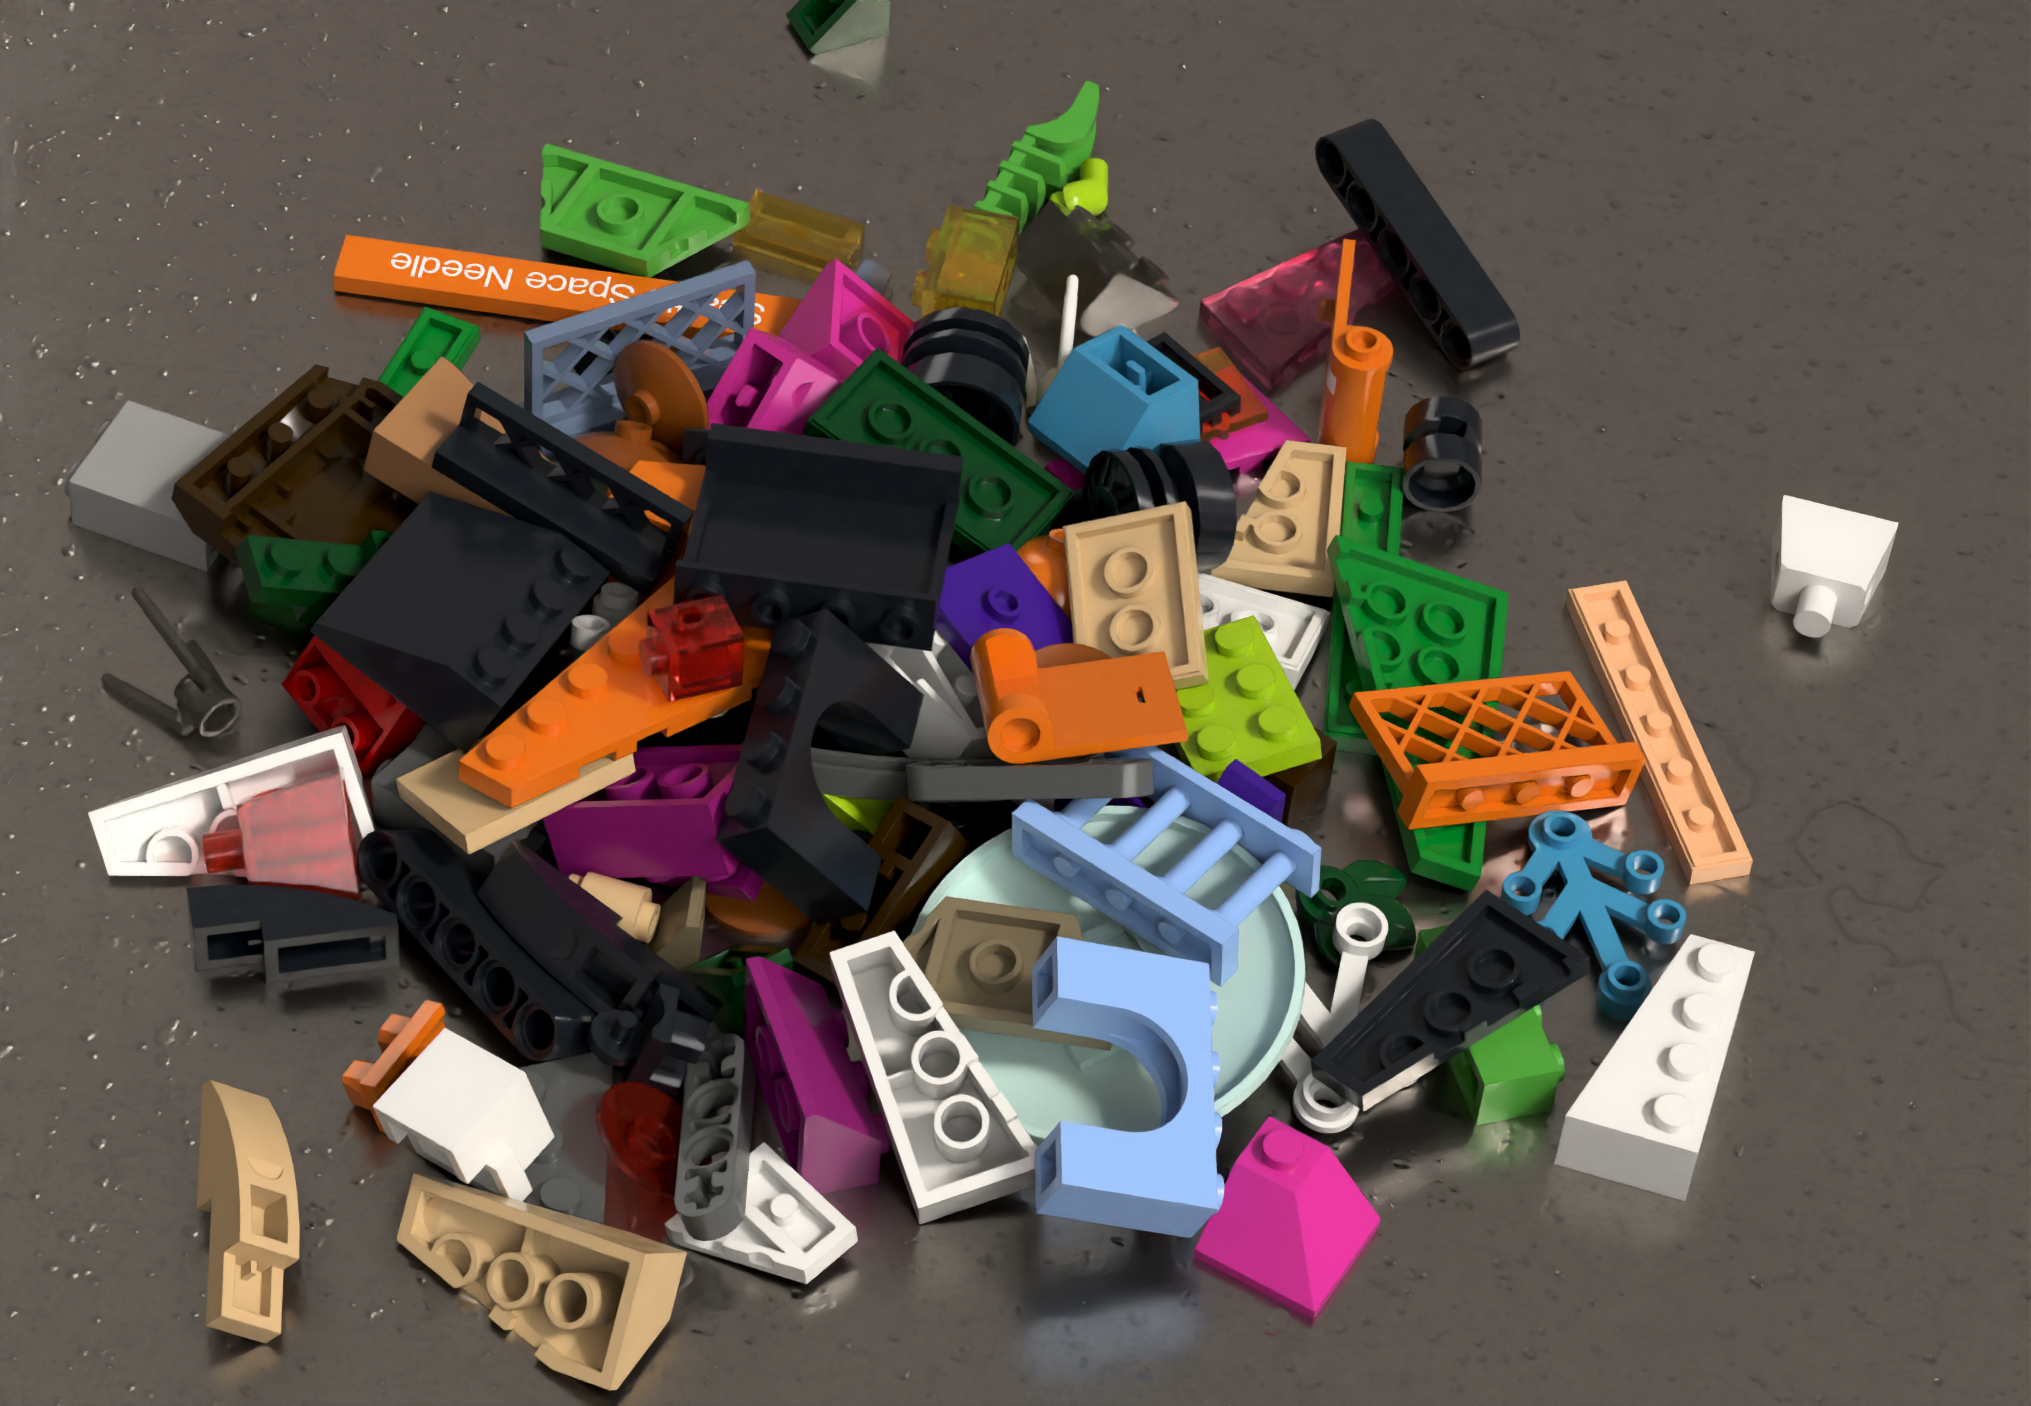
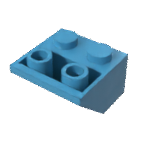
[1027,324,1200,475]

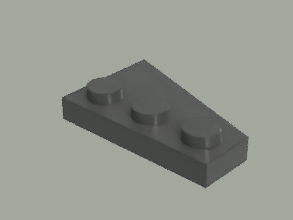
[518,1052,614,1225]

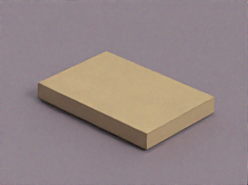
[1063,501,1209,690]
[396,734,636,854]

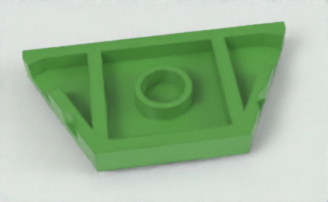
[540,143,750,278]

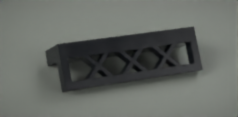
[431,382,694,597]

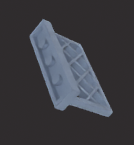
[517,260,756,459]

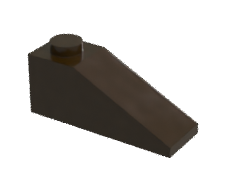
[792,796,975,987]

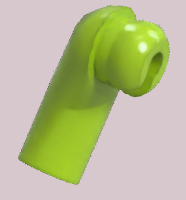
[1048,158,1108,223]

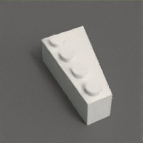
[829,931,1038,1225]
[1554,934,1755,1201]

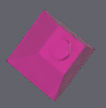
[779,258,914,379]
[1194,1116,1381,1320]

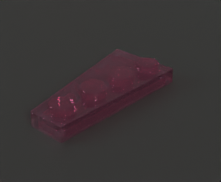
[1199,228,1398,389]

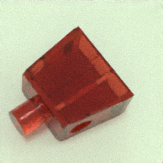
[202,767,363,900]

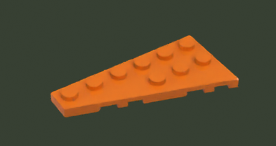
[458,576,775,808]

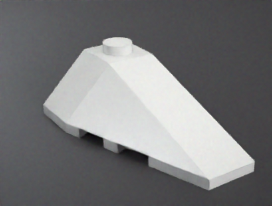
[88,725,377,877]

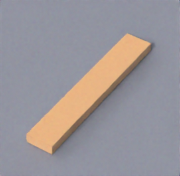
[1565,580,1753,885]

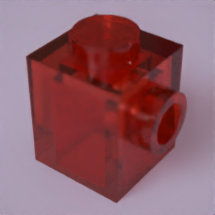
[639,595,745,702]

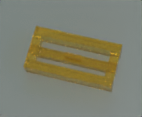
[733,190,865,272]

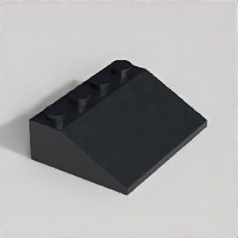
[310,492,611,753]

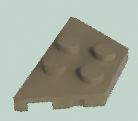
[902,896,1112,1051]

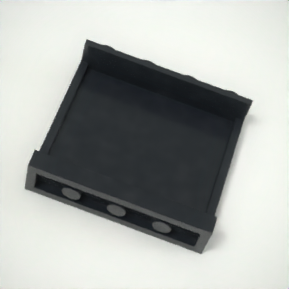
[673,423,964,651]

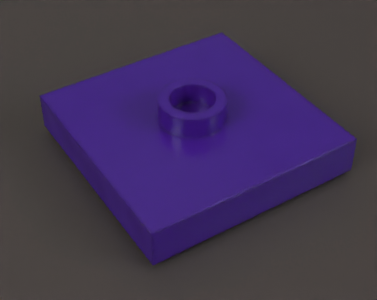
[936,543,1074,674]

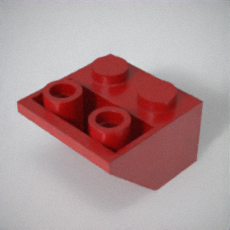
[281,635,426,777]

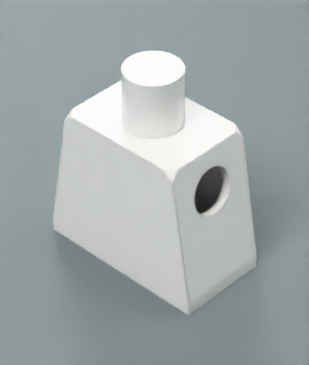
[1771,495,1898,638]

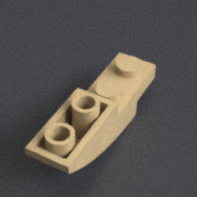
[196,1080,300,1344]

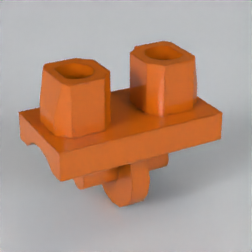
[342,1000,446,1133]

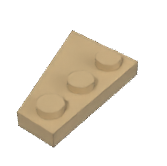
[1211,440,1347,597]

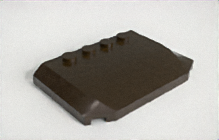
[171,364,608,627]

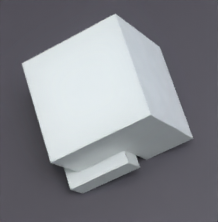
[372,1028,555,1202]

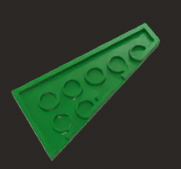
[1327,535,1509,892]

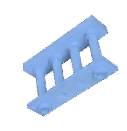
[1012,746,1321,987]

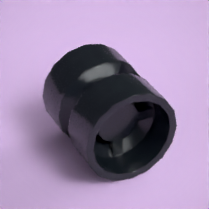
[1402,396,1482,512]

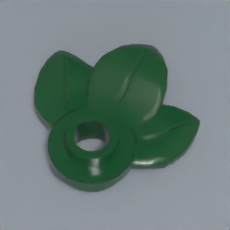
[1295,860,1416,968]

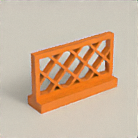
[1348,671,1646,830]

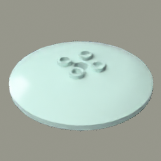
[911,806,1306,1146]

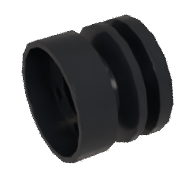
[901,307,1030,447]
[1082,439,1237,571]

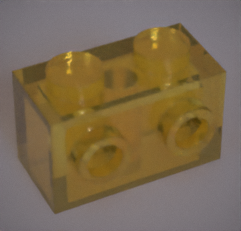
[912,205,1019,318]

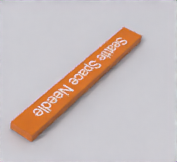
[333,235,803,340]

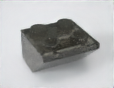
[1005,200,1180,337]

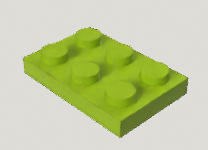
[1173,615,1322,783]

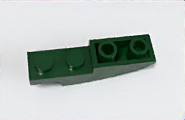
[235,530,394,623]

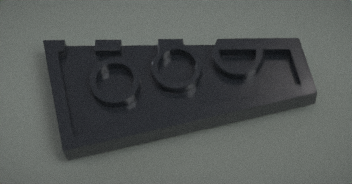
[1311,889,1590,1112]

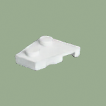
[664,1142,858,1284]

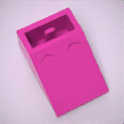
[707,327,846,436]

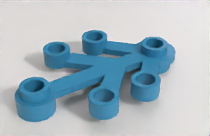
[1500,810,1686,1021]

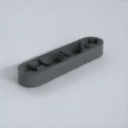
[905,758,1154,800]
[674,1033,756,1241]

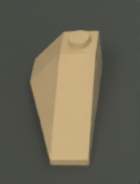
[396,1173,687,1391]

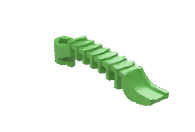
[933,80,1099,310]

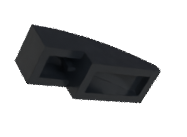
[186,884,400,983]

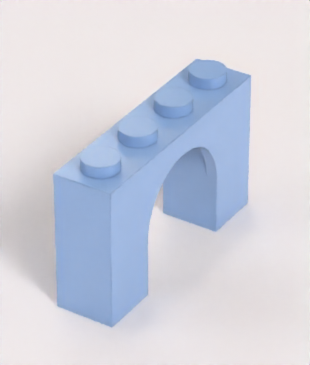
[1032,936,1224,1238]

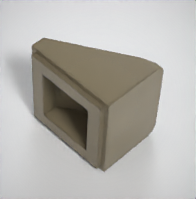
[649,876,706,968]

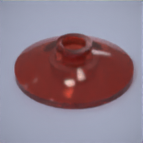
[596,1082,712,1199]

